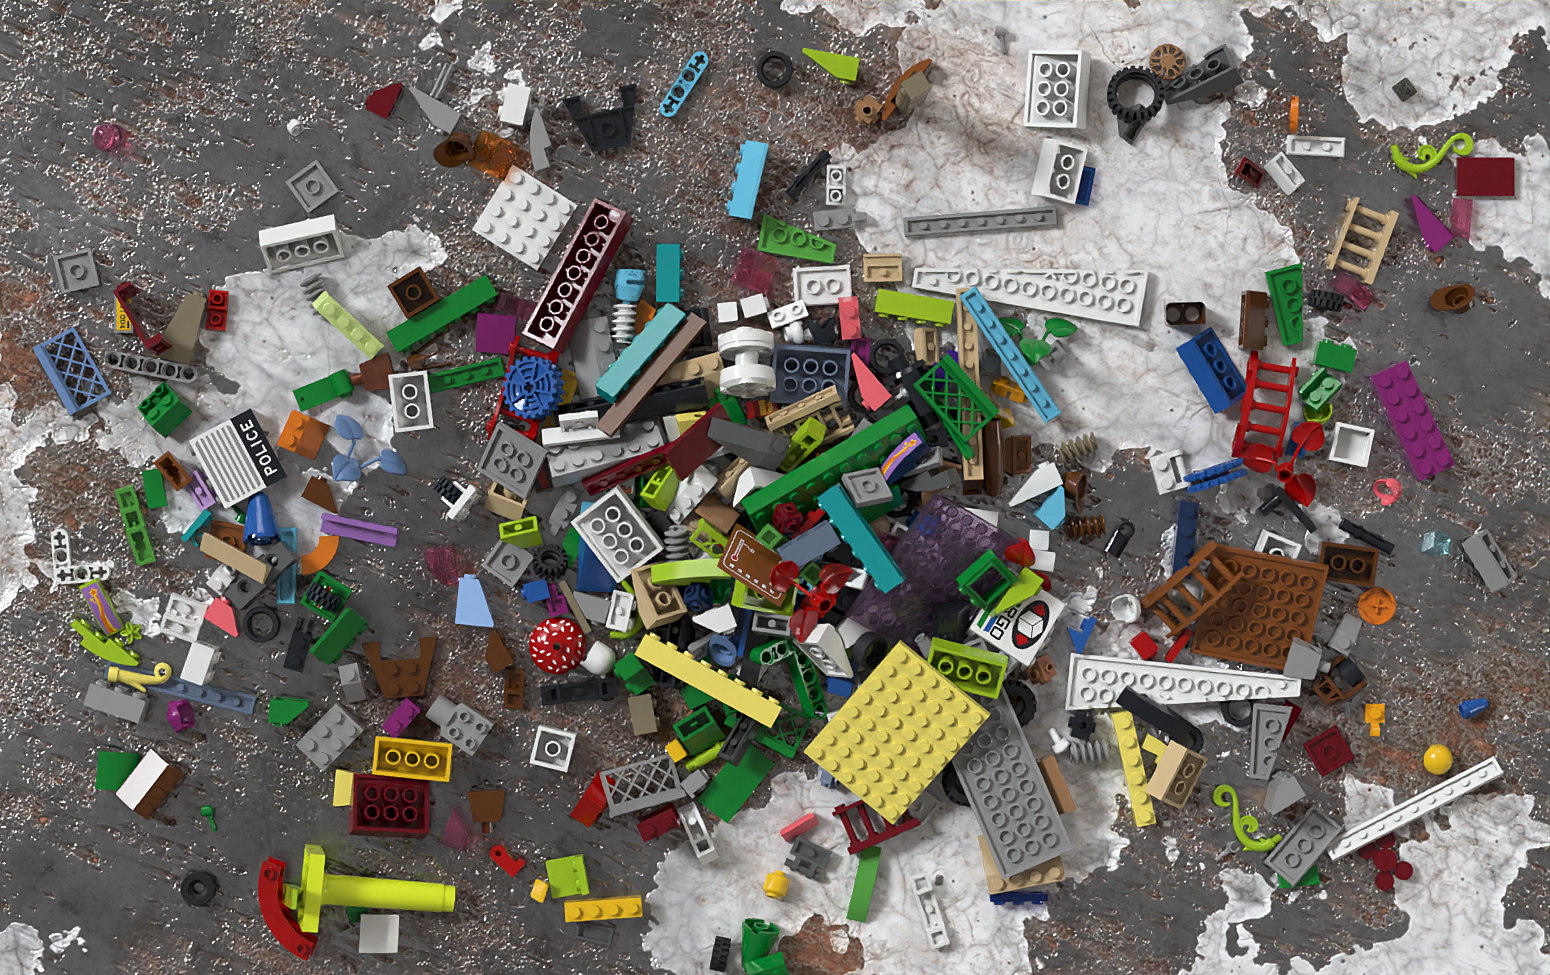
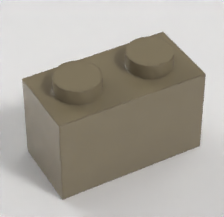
[628,692,661,736]

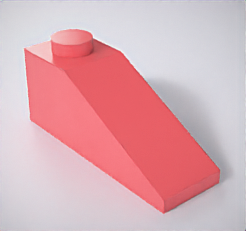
[851,353,892,411]

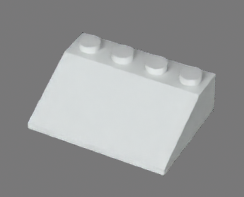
[1023,50,1091,130]
[571,484,665,583]

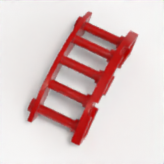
[485,335,560,442]
[1231,350,1299,463]
[258,856,319,961]

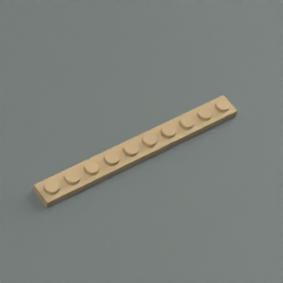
[956,288,984,481]

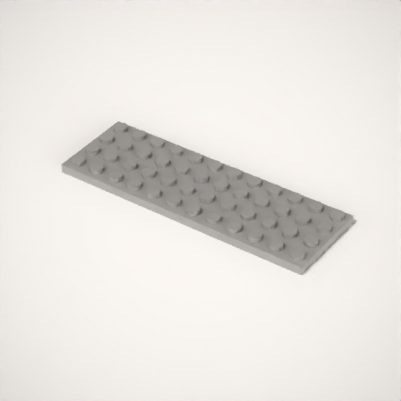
[951,637,1074,880]

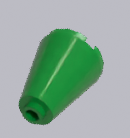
[741,918,780,972]

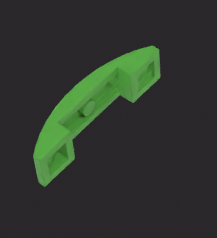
[755,523,823,587]
[846,846,882,923]

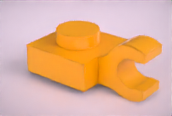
[1364,703,1385,736]

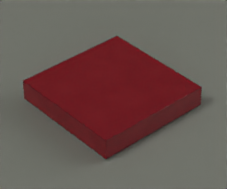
[1302,725,1355,778]

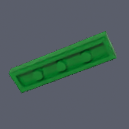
[427,357,506,394]

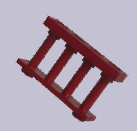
[832,800,920,856]

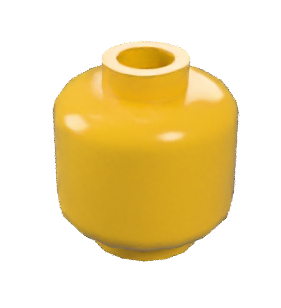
[762,870,790,900]

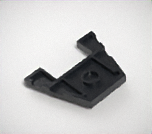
[563,84,637,152]

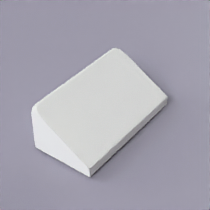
[1264,151,1306,195]

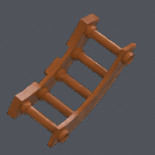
[1140,540,1244,639]

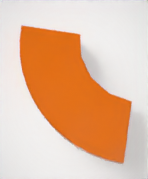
[634,299,657,335]
[301,535,339,575]

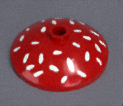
[529,617,587,675]

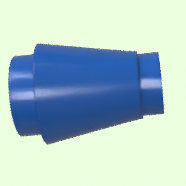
[1458,697,1489,719]

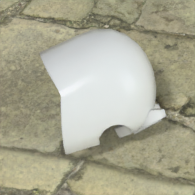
[580,641,616,679]

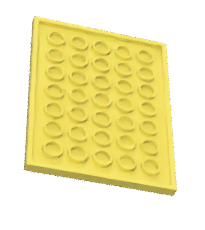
[804,640,990,824]

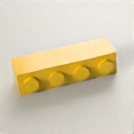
[564,895,643,922]

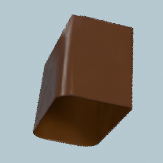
[1164,302,1206,325]

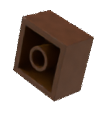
[387,266,442,319]

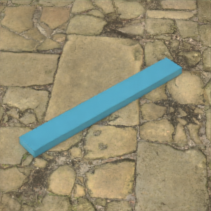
[959,286,1061,424]

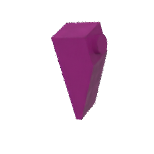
[1412,194,1456,253]

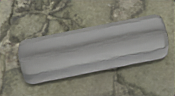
[431,63,454,100]

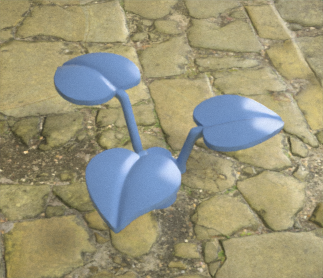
[332,414,408,482]

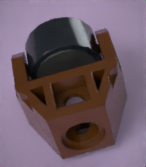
[1313,655,1367,707]

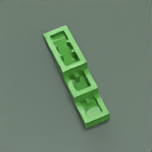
[114,484,156,566]

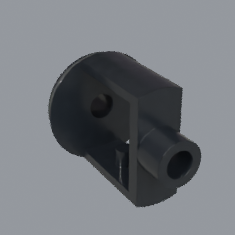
[882,353,940,430]

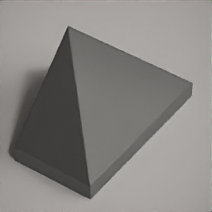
[1116,103,1147,145]

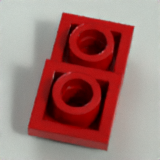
[205,289,229,332]

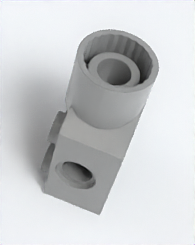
[425,694,495,756]

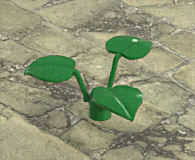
[998,317,1078,366]

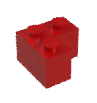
[570,770,617,828]

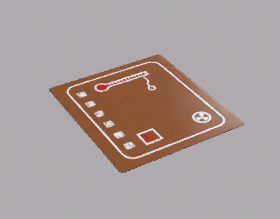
[717,523,788,607]

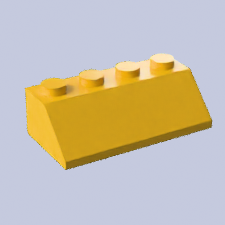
[372,736,453,782]

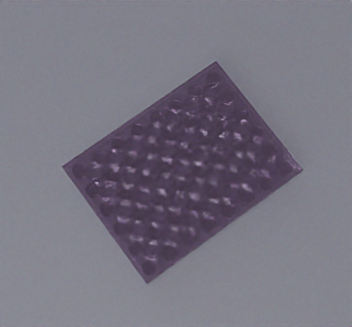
[846,492,1022,661]

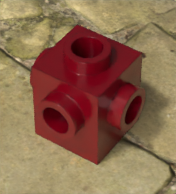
[773,502,803,534]

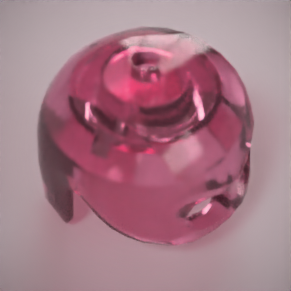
[92,123,127,152]

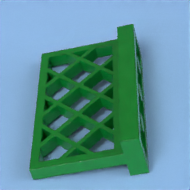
[912,354,1000,443]
[723,693,812,760]

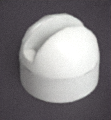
[287,119,304,136]

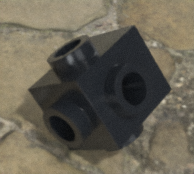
[1067,710,1096,741]

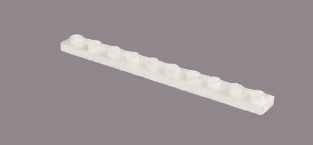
[1326,756,1503,862]

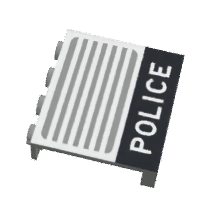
[188,408,287,509]

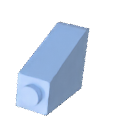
[455,574,495,627]

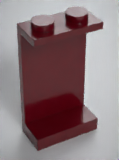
[113,281,173,356]
[636,802,681,843]

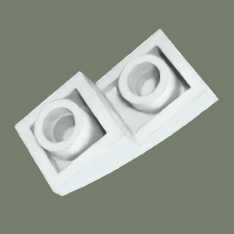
[826,164,846,205]

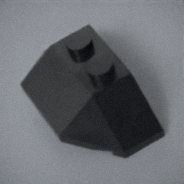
[650,612,696,689]

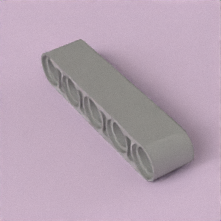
[104,351,200,383]

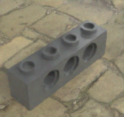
[225,541,300,610]

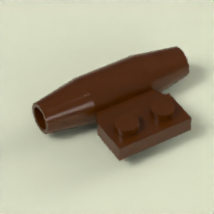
[982,418,1031,496]

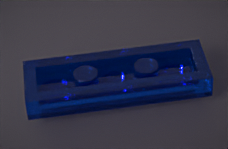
[989,891,1048,905]

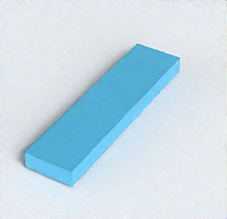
[276,527,298,604]

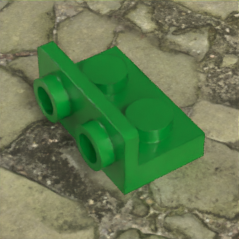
[1298,366,1342,413]

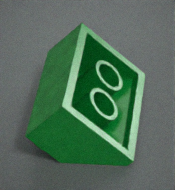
[309,606,368,665]

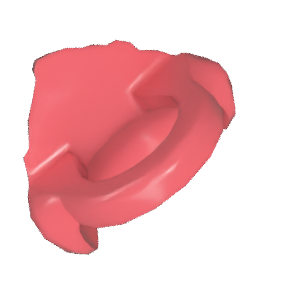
[1373,478,1403,506]

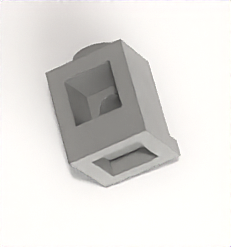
[680,768,711,799]

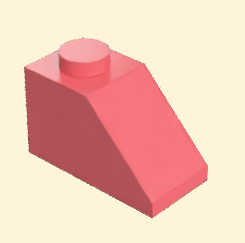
[203,596,240,638]

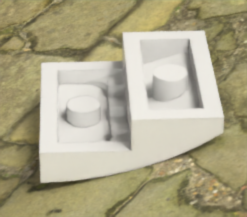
[159,592,209,643]
[359,913,399,953]

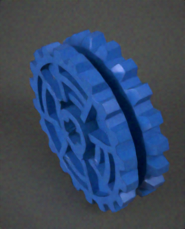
[502,356,565,420]
[1183,457,1248,494]

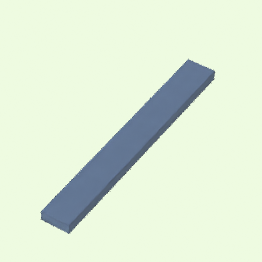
[104,660,258,715]

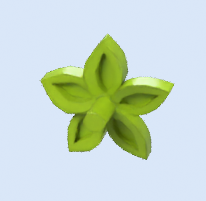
[120,621,143,644]

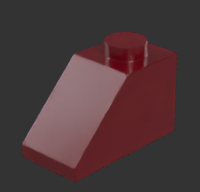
[364,83,404,120]

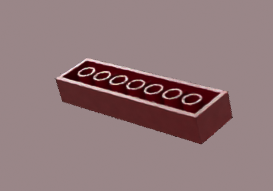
[522,198,634,355]

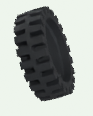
[1107,65,1164,124]

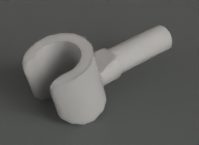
[994,26,1006,53]
[1214,841,1240,862]

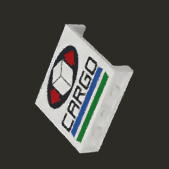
[965,567,1065,671]

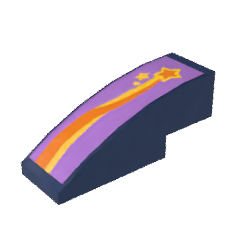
[879,430,931,486]

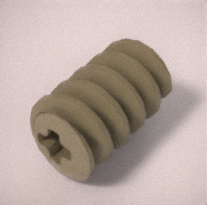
[1056,432,1098,466]

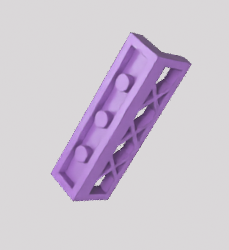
[320,513,400,547]

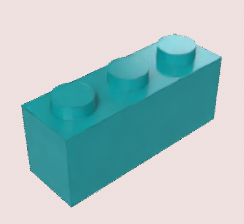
[656,244,684,303]

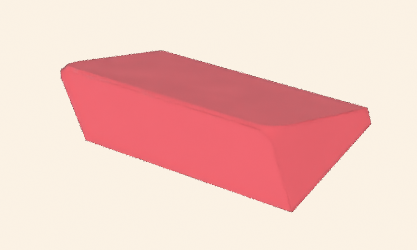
[780,811,819,843]

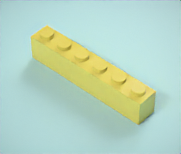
[1110,710,1156,827]

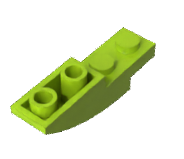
[70,619,142,666]

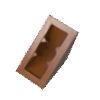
[153,451,192,492]

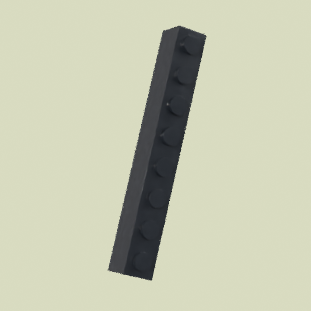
[553,377,709,427]

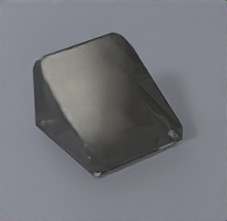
[1392,77,1417,102]

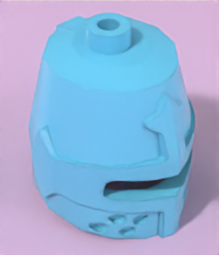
[614,269,646,305]

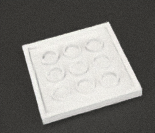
[472,165,578,271]

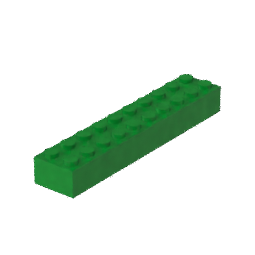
[741,404,929,533]

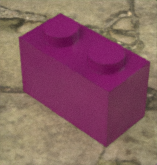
[381,697,422,738]

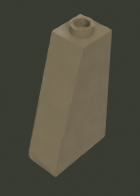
[151,291,208,366]

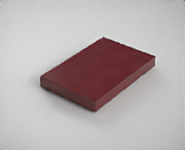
[1456,157,1515,196]

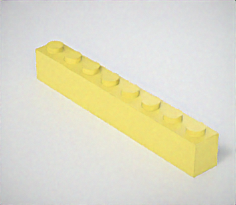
[634,632,782,728]

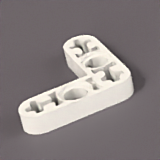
[51,528,111,584]

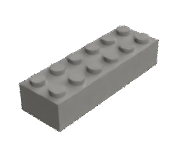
[543,416,664,488]

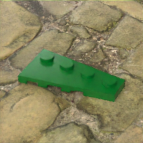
[1264,263,1303,347]

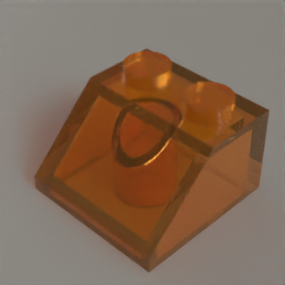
[466,129,520,181]

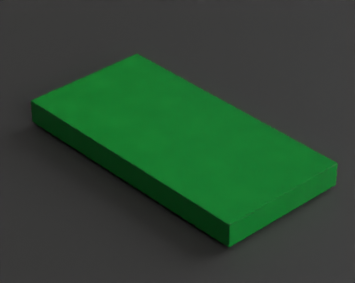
[697,745,775,823]

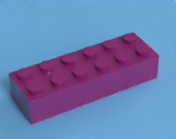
[1368,360,1455,481]

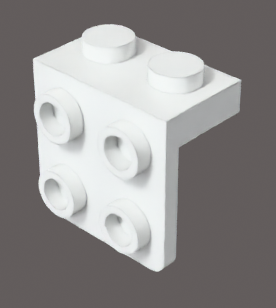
[606,590,638,633]

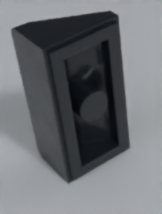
[684,308,713,349]

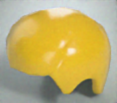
[1423,744,1453,775]

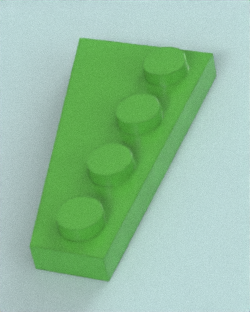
[757,213,836,265]

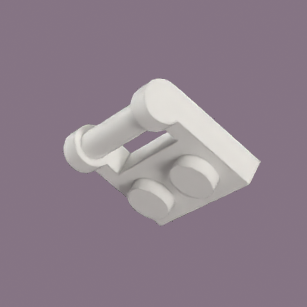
[1149,448,1193,495]

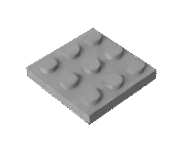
[477,421,549,499]

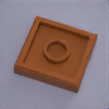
[205,520,248,560]

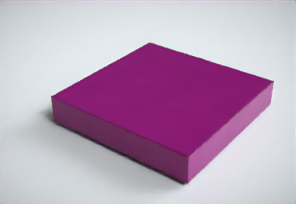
[475,313,516,354]

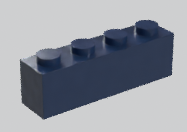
[1169,501,1199,579]

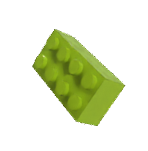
[926,637,1008,699]

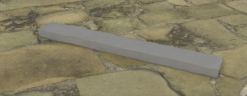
[903,206,1058,237]

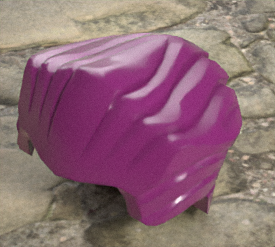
[167,699,195,734]

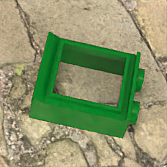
[956,549,1019,611]

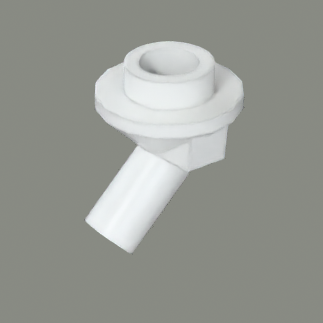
[1049,728,1070,754]

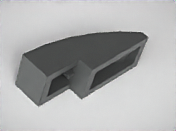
[898,467,961,491]

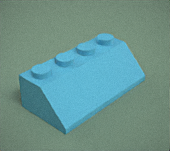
[726,140,769,222]

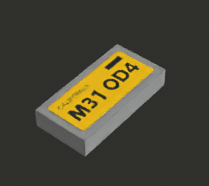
[114,294,134,333]

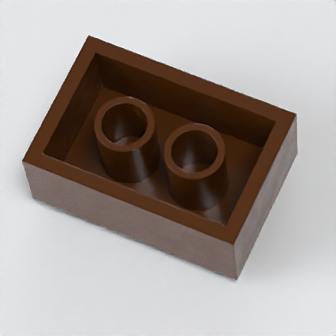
[1316,541,1380,587]

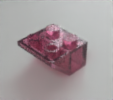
[730,246,779,295]

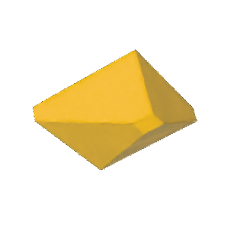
[993,407,1015,429]

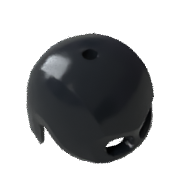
[808,315,841,344]

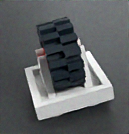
[433,476,483,522]

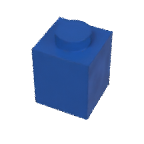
[521,579,551,603]

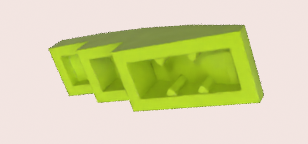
[651,559,731,585]

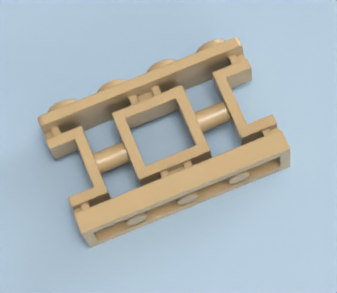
[765,385,855,446]

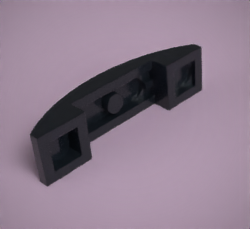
[540,677,619,706]

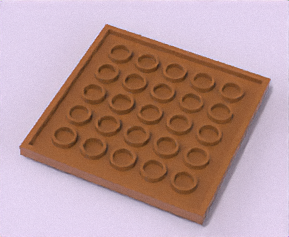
[1190,543,1329,670]

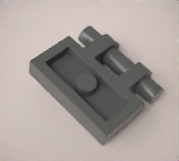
[784,835,832,881]

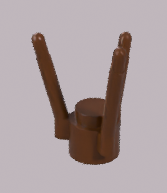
[406,332,452,371]

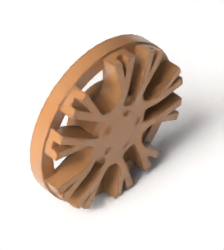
[1149,44,1186,80]

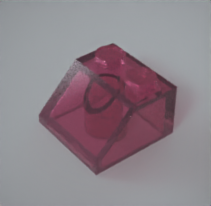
[440,804,473,851]

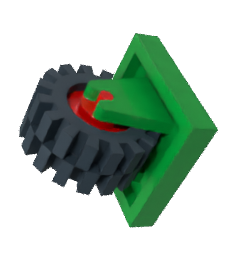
[300,570,353,623]

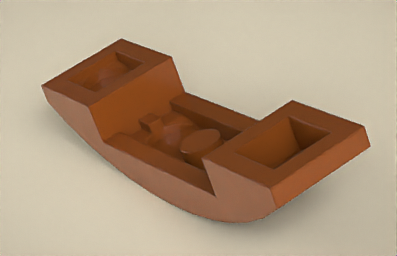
[881,58,932,123]

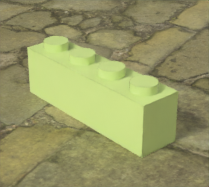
[312,291,384,360]

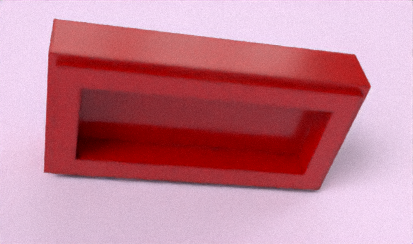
[1164,628,1194,663]

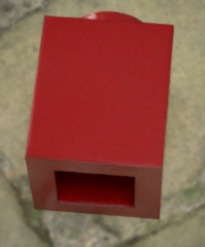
[1128,630,1159,661]

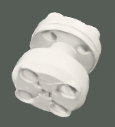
[718,327,776,398]

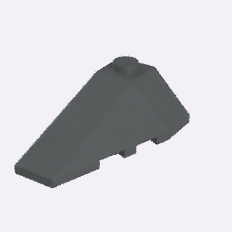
[1164,43,1244,105]
[707,417,790,471]

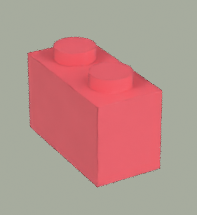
[838,296,861,340]

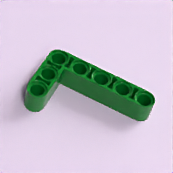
[750,636,828,720]

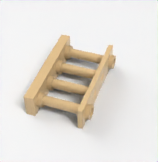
[1325,197,1399,286]

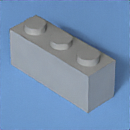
[1461,528,1518,592]

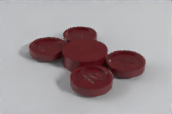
[1357,832,1413,891]

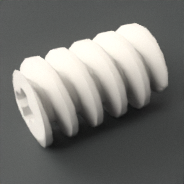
[610,304,637,344]

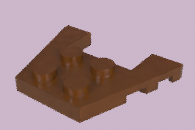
[362,636,437,699]

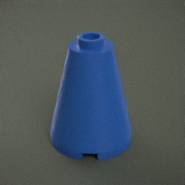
[243,491,281,546]

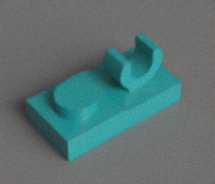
[181,508,214,546]

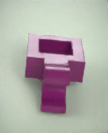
[546,582,569,617]

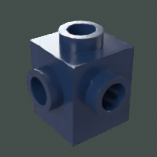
[683,582,715,614]

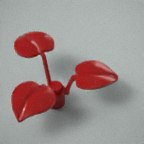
[1238,421,1325,507]
[967,538,1052,591]
[770,560,854,643]

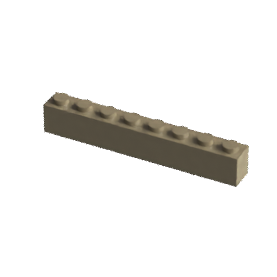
[894,71,931,114]

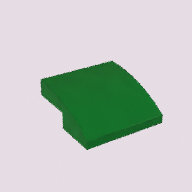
[95,750,140,791]

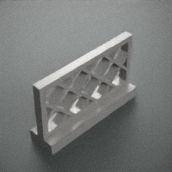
[599,754,686,819]

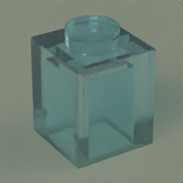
[1421,530,1452,557]

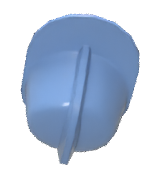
[708,635,739,667]

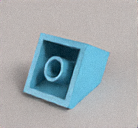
[1033,486,1066,530]

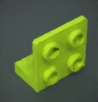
[546,854,590,898]

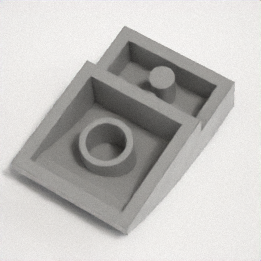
[530,109,553,174]

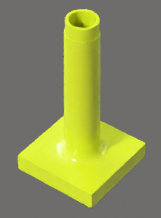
[297,844,455,933]

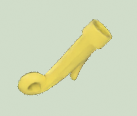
[108,663,172,693]

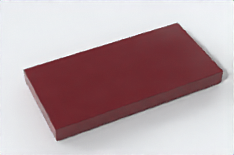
[662,403,732,481]

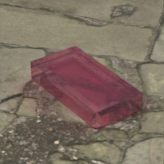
[1450,198,1473,238]

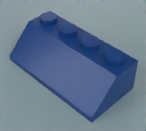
[1175,327,1247,414]

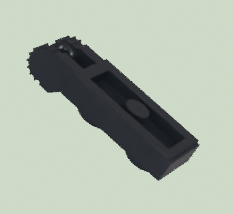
[283,616,315,673]

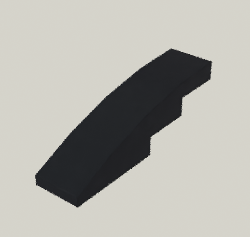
[739,612,767,690]
[1115,685,1194,741]

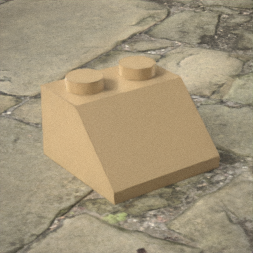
[484,481,534,521]

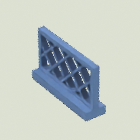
[33,327,111,416]

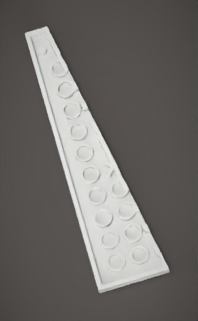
[912,268,1149,327]
[1065,653,1301,710]

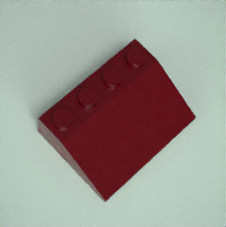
[348,773,429,839]

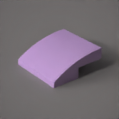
[185,469,218,512]

